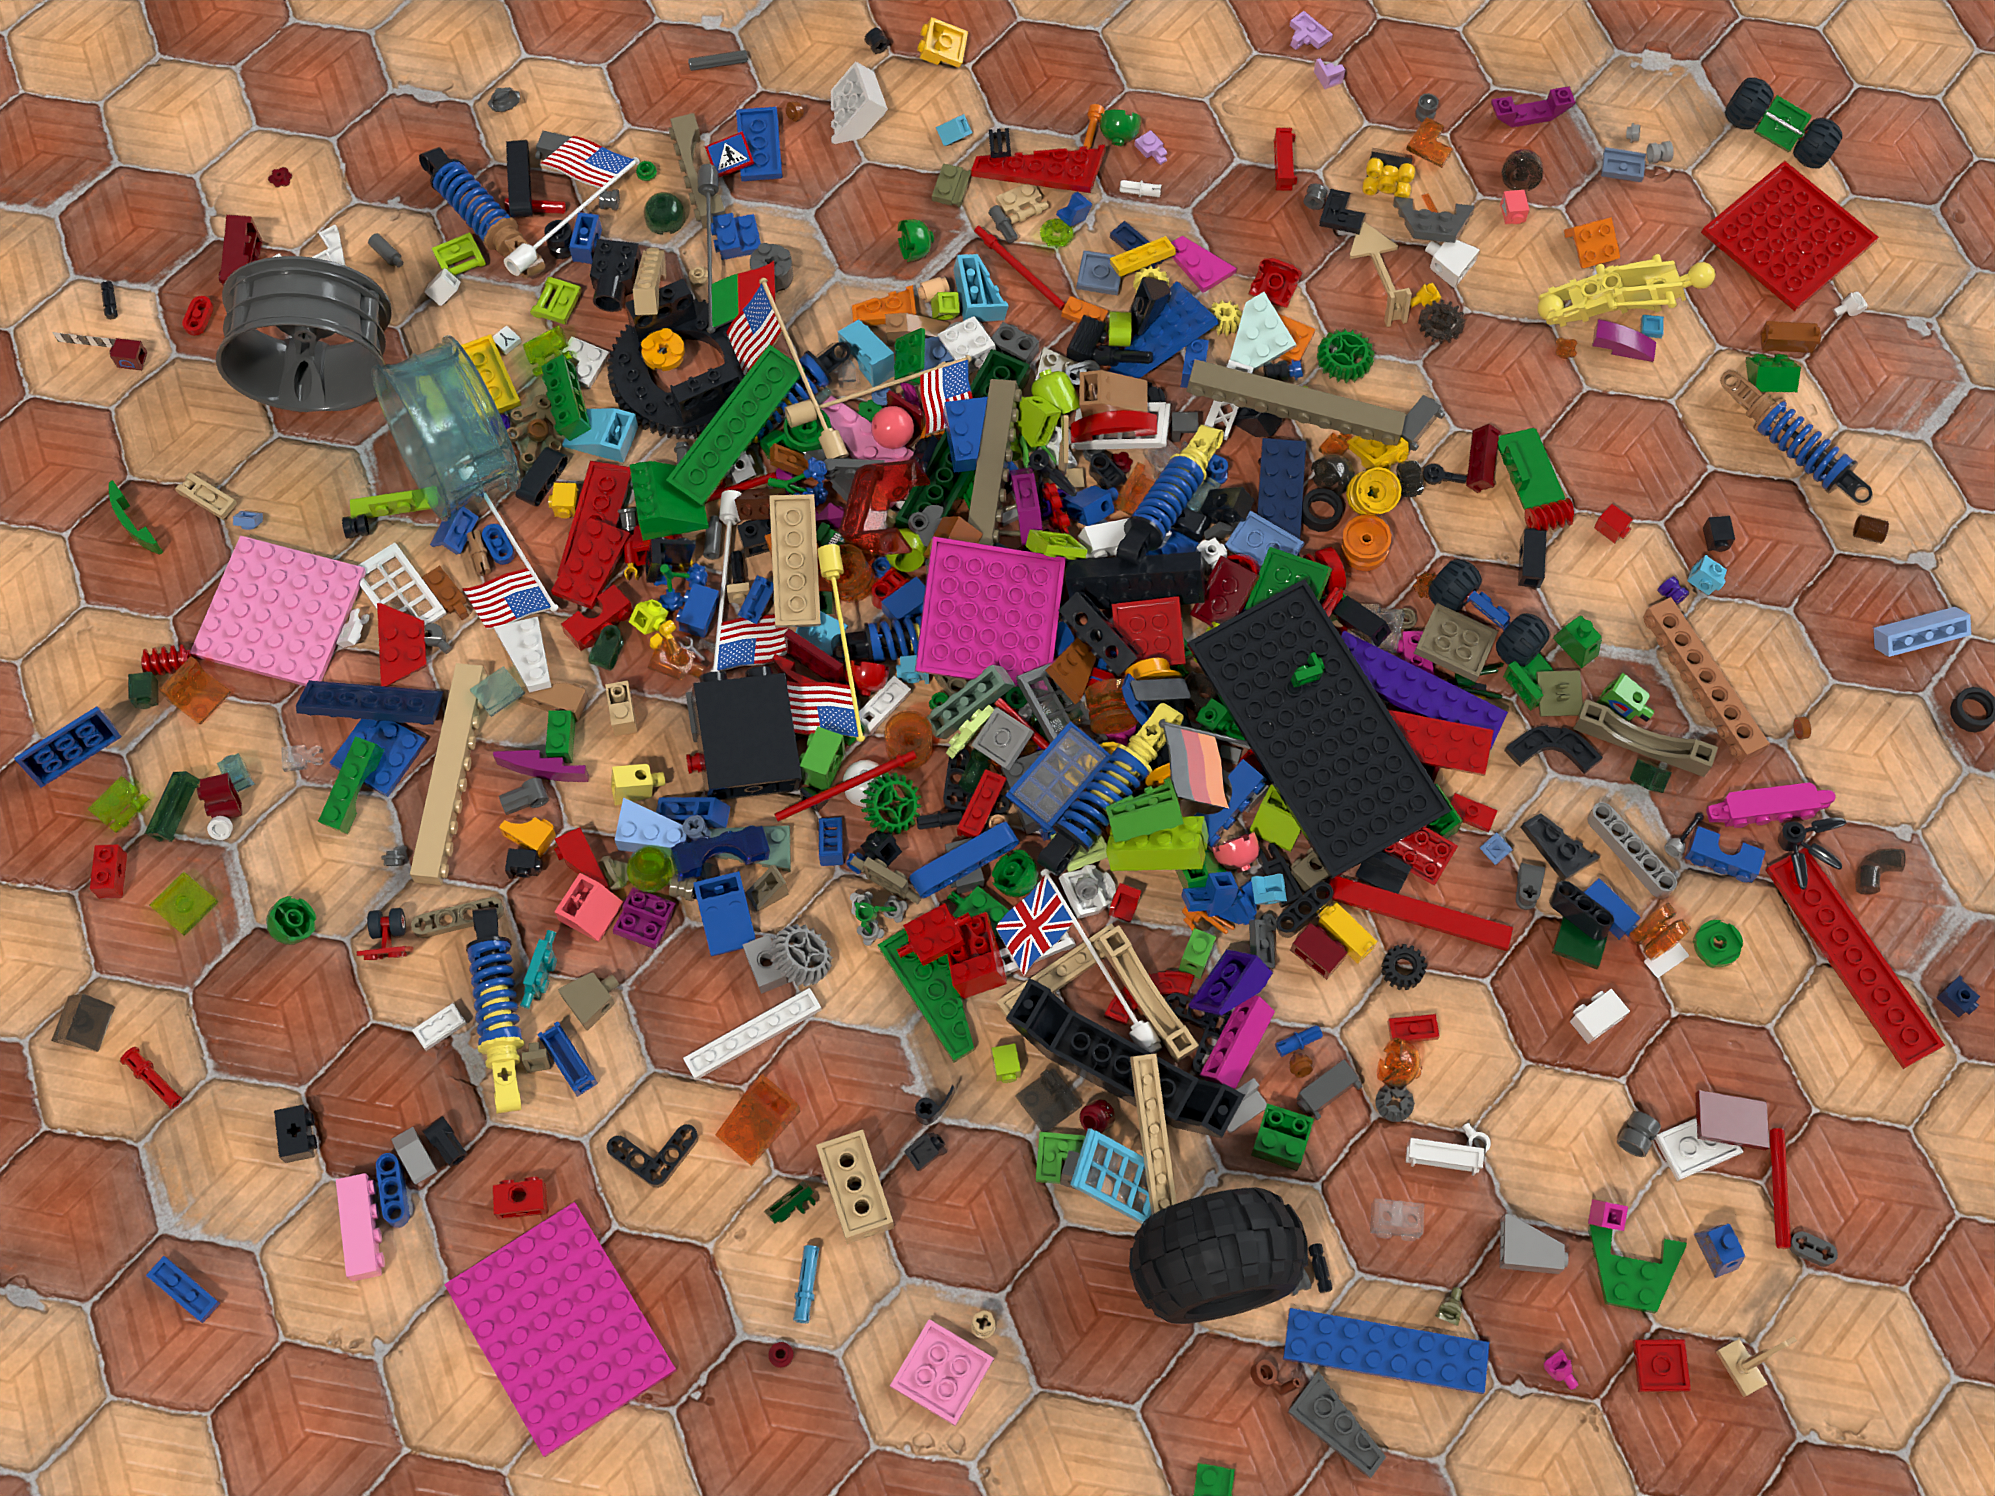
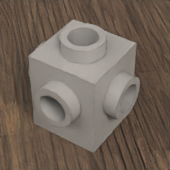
[726,452,756,485]

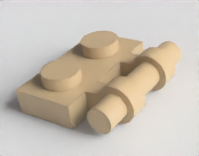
[996,184,1049,224]

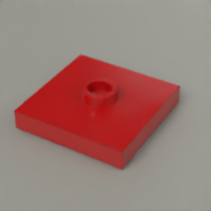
[1633,1339,1691,1392]

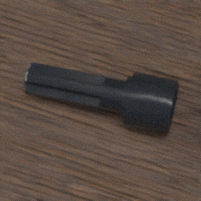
[1095,345,1153,367]

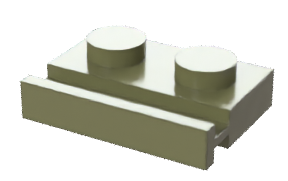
[932,163,971,208]

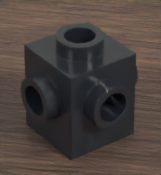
[860,830,902,868]

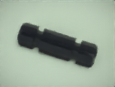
[100,281,118,320]
[730,551,745,584]
[1308,1243,1333,1293]

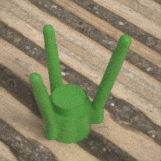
[1018,433,1057,469]

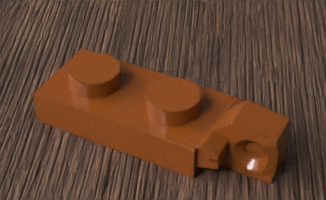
[421,565,469,621]

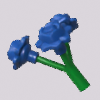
[768,457,828,507]
[654,563,708,612]

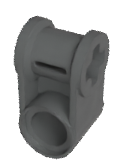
[1515,863,1545,910]

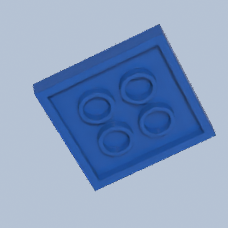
[329,719,427,797]

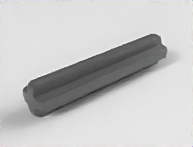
[688,50,748,70]

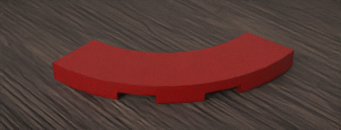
[1104,971,1195,1025]

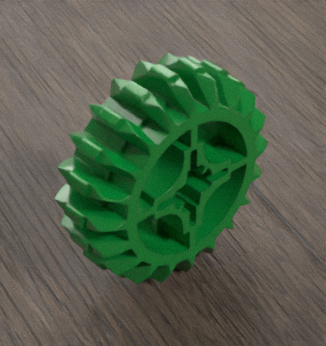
[1316,328,1375,383]
[860,772,923,835]

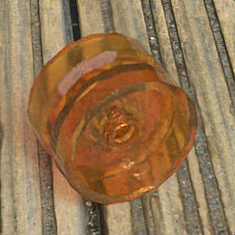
[1629,903,1691,961]

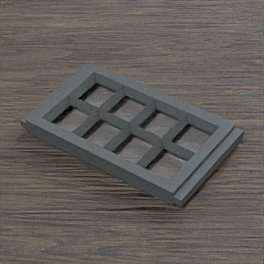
[1016,663,1108,764]

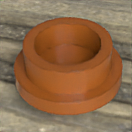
[785,101,804,122]

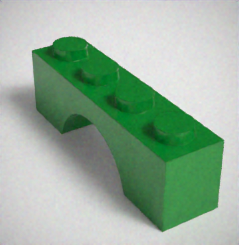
[318,736,384,835]

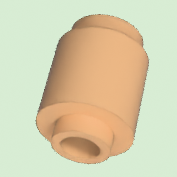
[917,277,950,303]

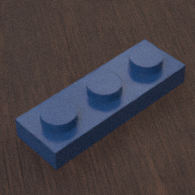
[146,1256,220,1323]

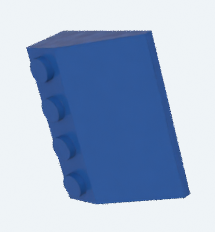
[14,706,121,788]

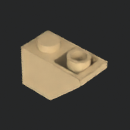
[605,681,638,736]

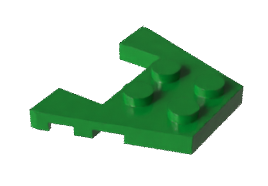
[1588,1225,1687,1314]

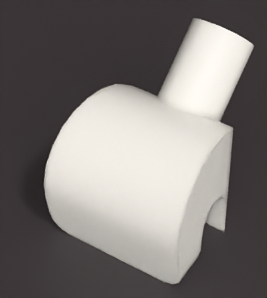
[1833,292,1868,316]

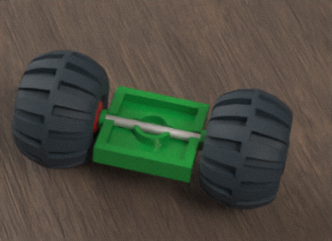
[1725,78,1842,169]

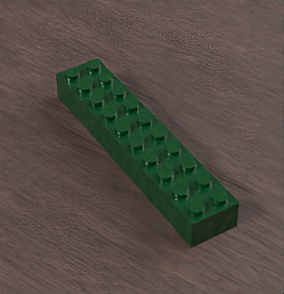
[895,349,1030,531]

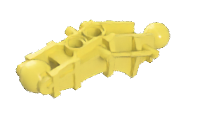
[1537,254,1715,327]

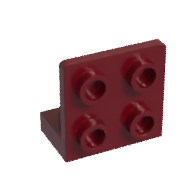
[886,390,924,449]

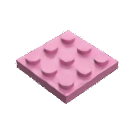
[890,1319,994,1427]

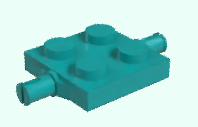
[520,930,557,1009]

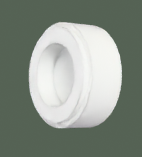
[207,816,233,840]

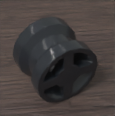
[864,28,890,54]

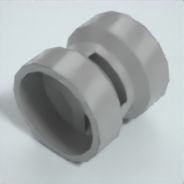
[1646,141,1674,164]

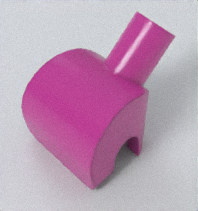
[1544,1349,1579,1390]

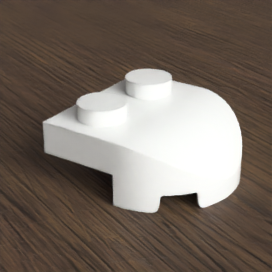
[1059,865,1116,919]

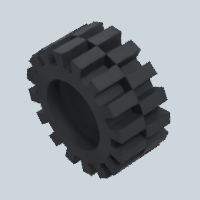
[1381,944,1427,990]

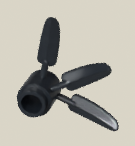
[1004,450,1077,513]
[1778,817,1846,890]

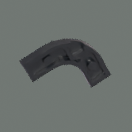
[1504,726,1603,774]

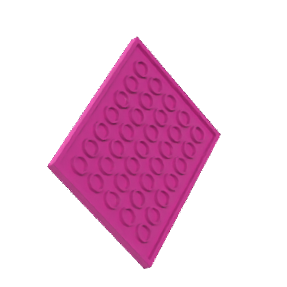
[444,1202,677,1457]

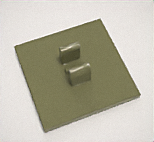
[1536,671,1583,717]

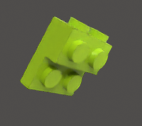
[1026,529,1087,560]

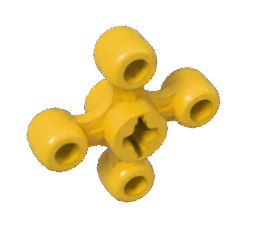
[1362,158,1415,198]

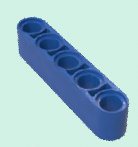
[909,822,1019,898]

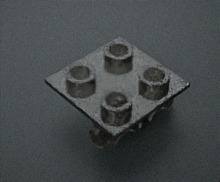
[1015,1068,1082,1132]

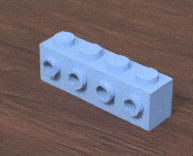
[1874,607,1971,657]

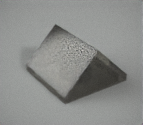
[51,994,115,1052]

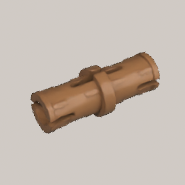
[467,530,491,576]

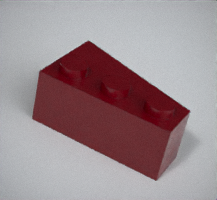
[219,215,263,286]

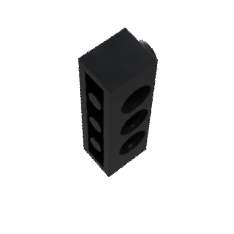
[1058,592,1143,676]

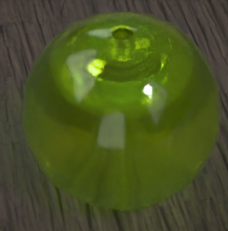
[626,846,673,892]

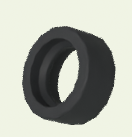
[1301,488,1343,532]
[1950,687,1995,732]

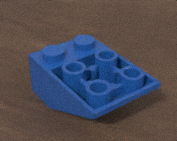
[693,871,756,957]

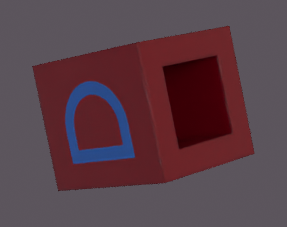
[110,338,148,371]

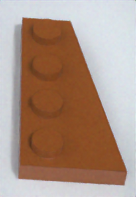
[1045,637,1096,704]

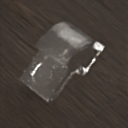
[829,351,861,391]

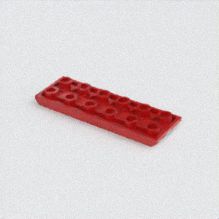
[1382,827,1458,886]

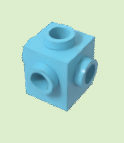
[1687,555,1727,596]

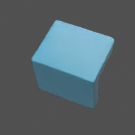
[936,114,972,146]
[1251,874,1287,905]

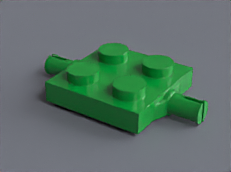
[947,886,1009,943]

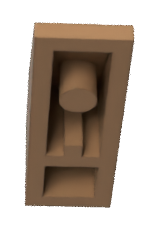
[885,313,949,346]
[512,683,589,722]

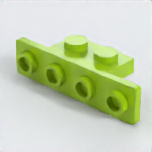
[350,487,440,518]

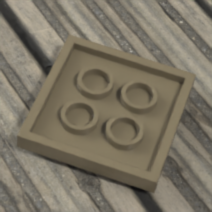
[1414,603,1498,682]

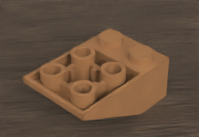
[1079,370,1148,418]

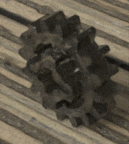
[1418,300,1465,344]

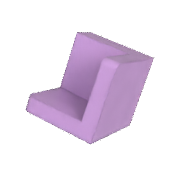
[1314,58,1345,89]

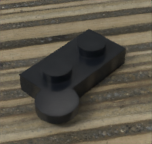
[904,435,939,479]

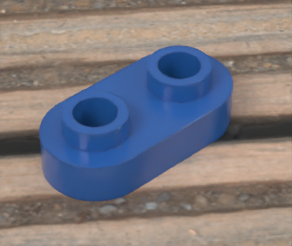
[482,524,515,565]

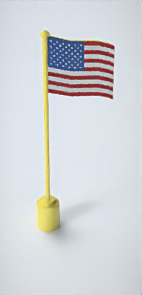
[786,544,865,742]

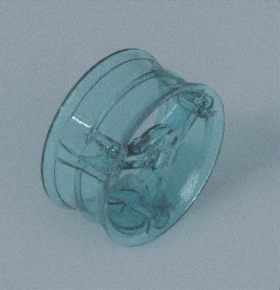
[371,335,521,522]

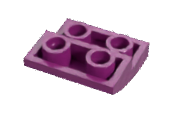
[613,887,676,949]

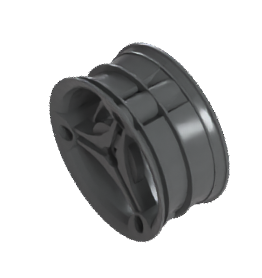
[216,256,392,412]

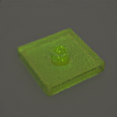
[149,871,218,936]

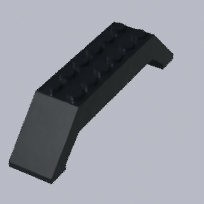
[1006,978,1245,1138]

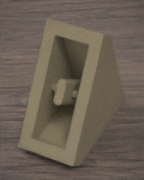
[745,865,789,911]

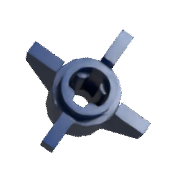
[1218,881,1257,925]

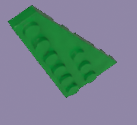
[878,928,974,1063]

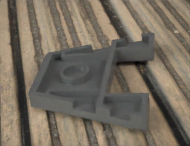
[1393,197,1474,243]

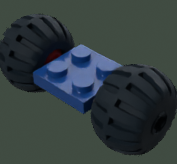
[1428,559,1550,667]

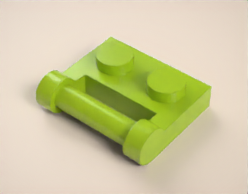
[431,233,486,276]
[530,277,582,325]

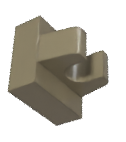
[522,1042,551,1073]

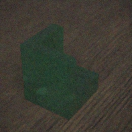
[1630,759,1672,793]

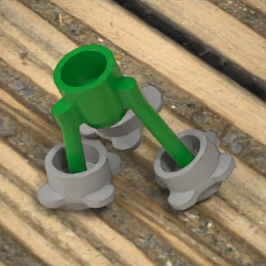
[850,891,908,946]

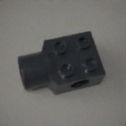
[590,239,642,312]

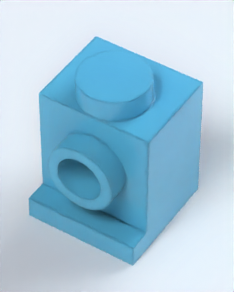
[896,655,929,684]

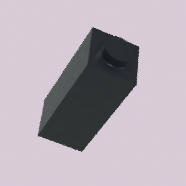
[1518,528,1546,588]
[1332,595,1391,647]

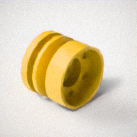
[1346,467,1401,516]

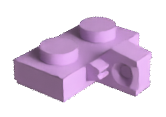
[1289,11,1333,50]

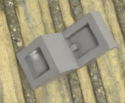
[391,1127,437,1185]

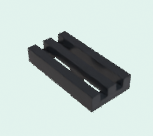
[988,128,1011,158]

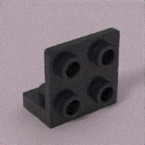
[645,537,696,583]

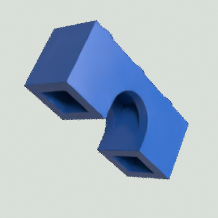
[1685,826,1766,883]

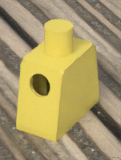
[611,764,665,806]

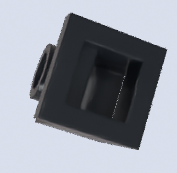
[505,849,543,879]

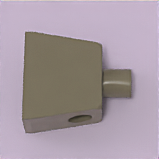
[558,972,620,1031]

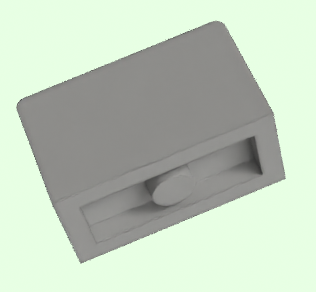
[1227,1078,1267,1133]

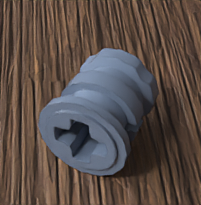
[682,815,711,846]

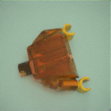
[647,620,704,680]

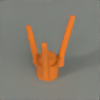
[1182,906,1235,934]

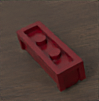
[1466,424,1501,493]

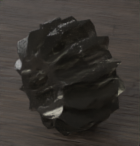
[1396,460,1424,497]

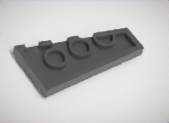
[1287,1371,1386,1478]

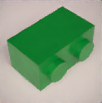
[545,711,575,763]

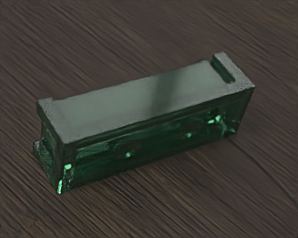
[144,771,200,842]

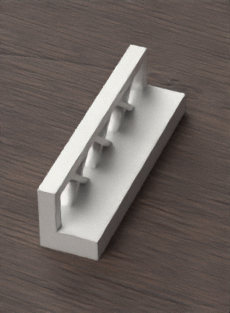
[1204,360,1254,440]

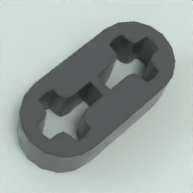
[1789,1232,1838,1267]

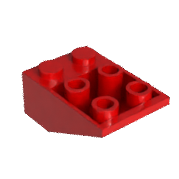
[947,912,1007,999]

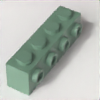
[924,665,1015,739]

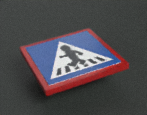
[705,131,754,178]

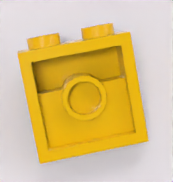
[917,17,968,68]
[1347,436,1409,470]

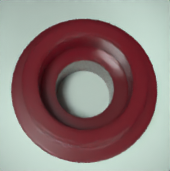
[768,1342,794,1368]

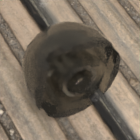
[1501,149,1543,191]
[1311,453,1354,496]

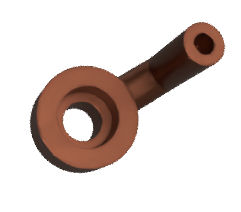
[1250,1360,1301,1395]

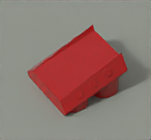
[1248,258,1302,308]

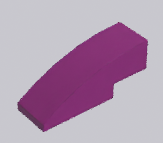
[1592,319,1656,362]

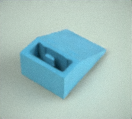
[562,408,638,463]

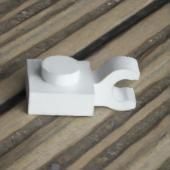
[336,608,369,648]

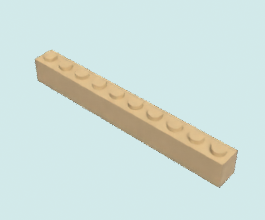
[410,663,489,885]

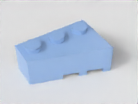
[614,797,690,859]

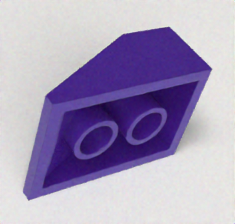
[1188,949,1273,1015]

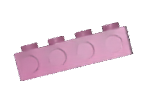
[336,1173,385,1282]

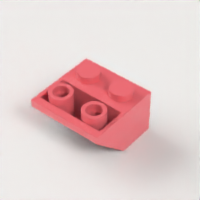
[555,873,624,942]

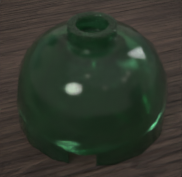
[644,192,685,235]

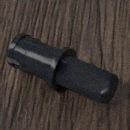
[916,810,962,830]

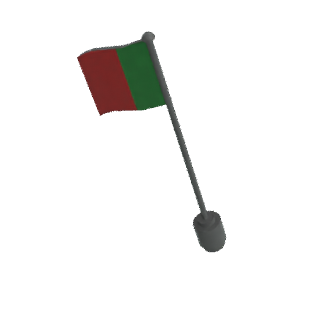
[697,164,776,333]

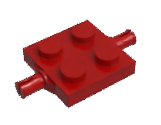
[896,903,972,966]

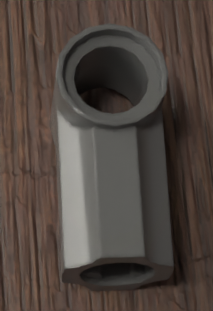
[499,778,549,815]

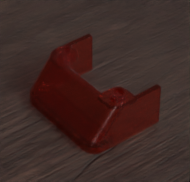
[839,460,930,555]

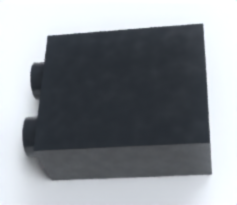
[691,666,802,800]

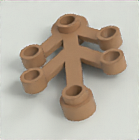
[505,394,562,471]

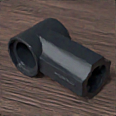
[422,1116,468,1167]

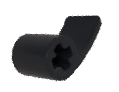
[915,1085,955,1125]

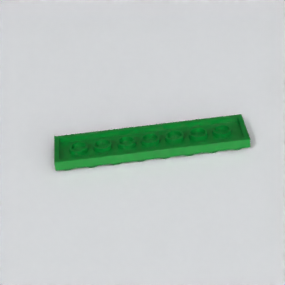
[666,344,805,507]

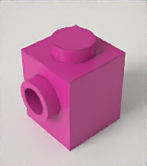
[1588,1199,1628,1231]

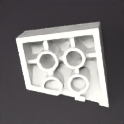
[831,61,888,144]

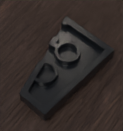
[1520,813,1600,881]

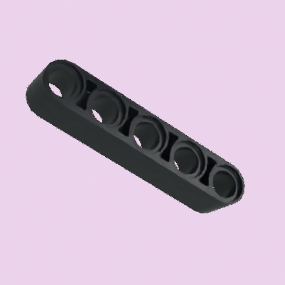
[506,139,533,218]

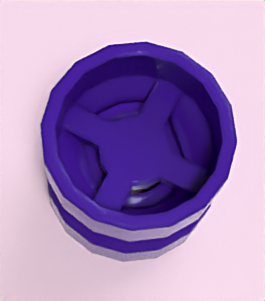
[1657,576,1689,605]

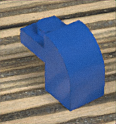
[1181,872,1238,917]

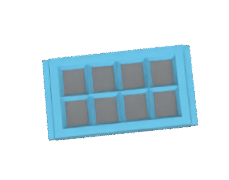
[1070,1129,1151,1224]

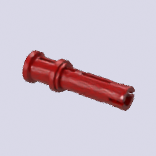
[120,1047,183,1109]

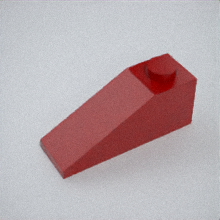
[554,827,610,891]

